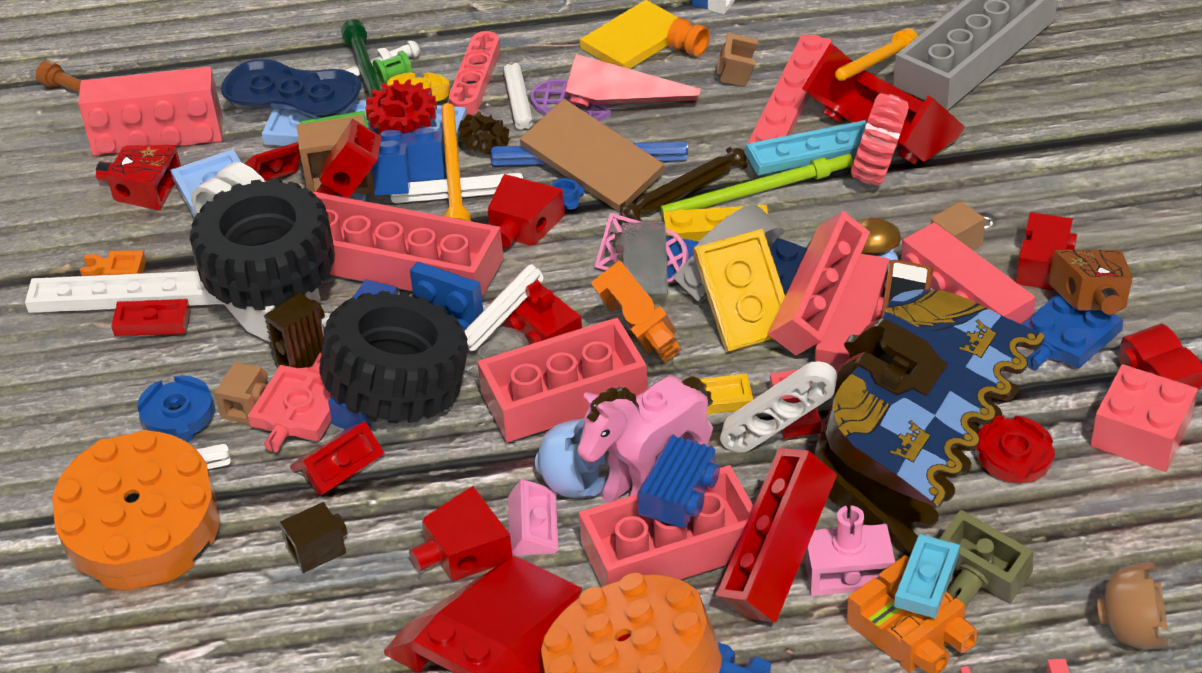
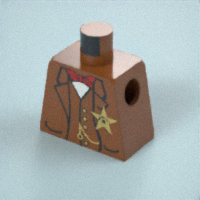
[1048,250,1132,315]

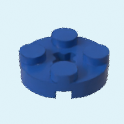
[137,376,215,442]

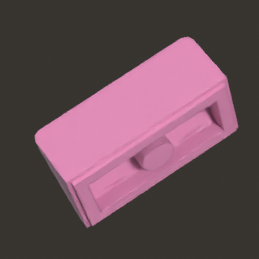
[508,479,558,556]

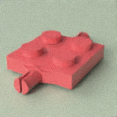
[248,353,332,452]

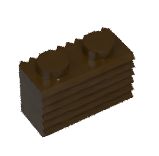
[263,292,325,368]

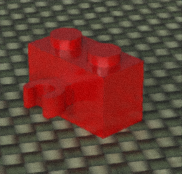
[502,280,582,345]

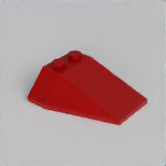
[384,555,582,673]

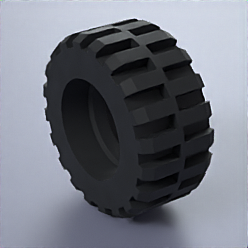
[190,179,335,310]
[319,291,469,423]

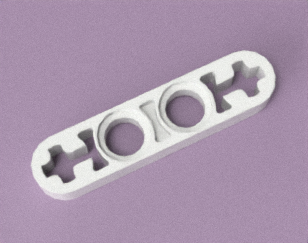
[720,361,837,453]

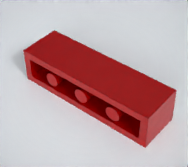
[716,448,837,623]

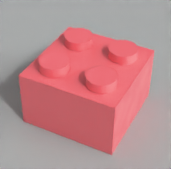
[1090,364,1198,472]

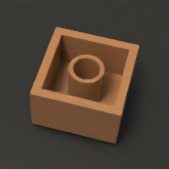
[296,115,375,194]

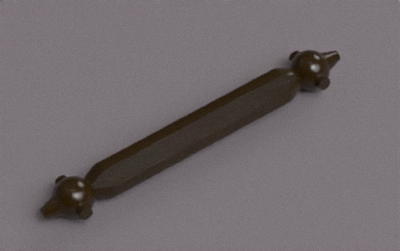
[617,147,747,224]

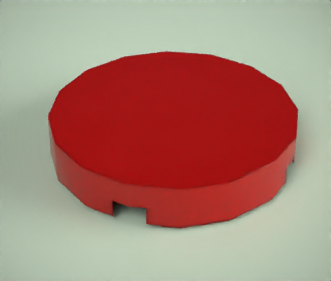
[975,415,1055,484]

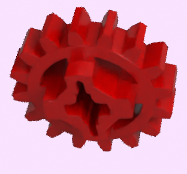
[365,79,437,135]

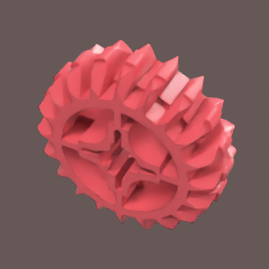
[851,93,909,186]

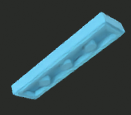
[744,120,867,175]

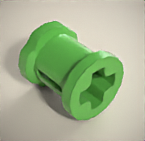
[372,50,413,85]

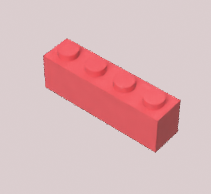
[768,211,870,355]
[901,222,1036,324]
[815,254,890,374]

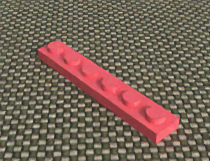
[747,34,832,144]

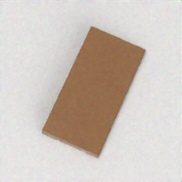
[520,99,665,212]

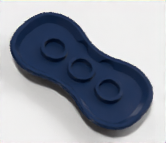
[221,59,362,119]

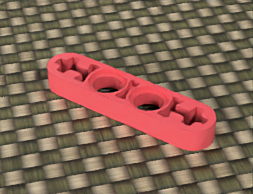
[449,31,500,115]

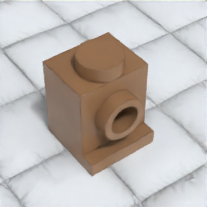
[215,362,268,425]

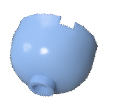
[535,418,606,498]

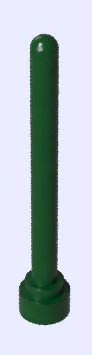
[341,19,381,97]

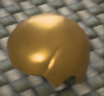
[858,218,901,254]

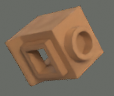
[716,32,758,87]

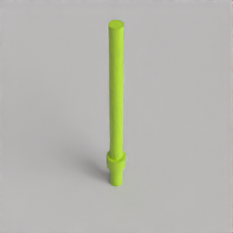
[660,153,853,219]

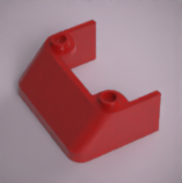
[802,43,965,165]

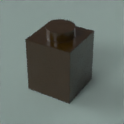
[280,502,348,573]

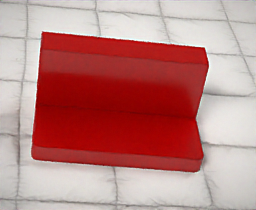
[289,421,385,495]

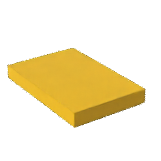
[580,0,679,69]
[692,229,785,353]

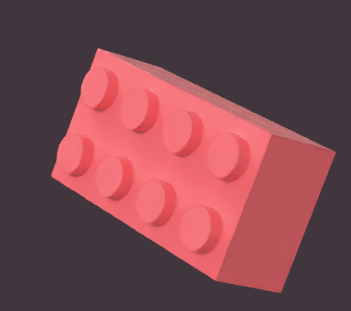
[78,67,223,156]
[477,317,648,443]
[579,465,754,587]

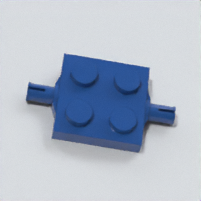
[1022,293,1123,370]

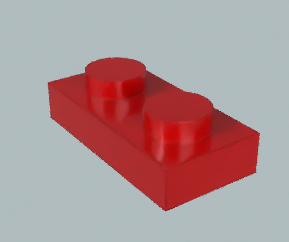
[111,299,190,336]

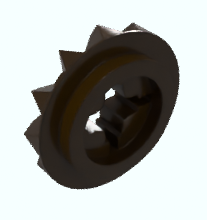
[458,111,510,154]

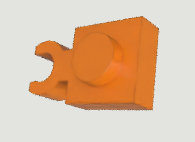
[80,250,147,276]

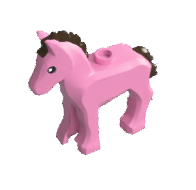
[577,376,713,503]

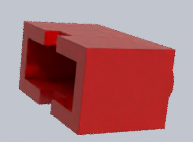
[1016,212,1078,291]

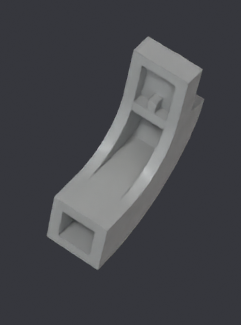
[673,205,785,303]

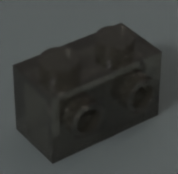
[615,221,668,296]

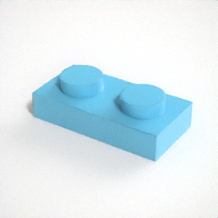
[894,534,960,619]

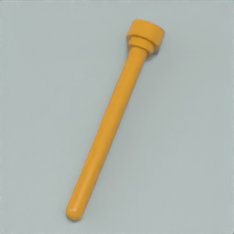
[835,28,918,81]
[441,103,471,221]

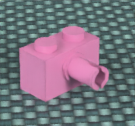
[804,506,895,596]

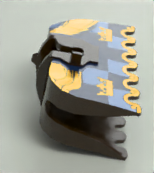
[814,289,1045,557]

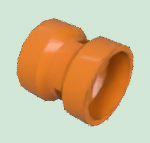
[667,17,710,57]

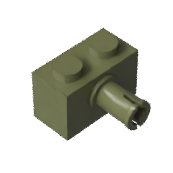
[940,509,1033,609]

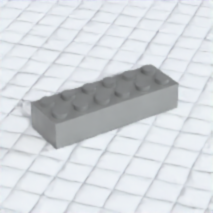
[894,0,1057,110]

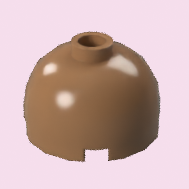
[1097,561,1168,649]

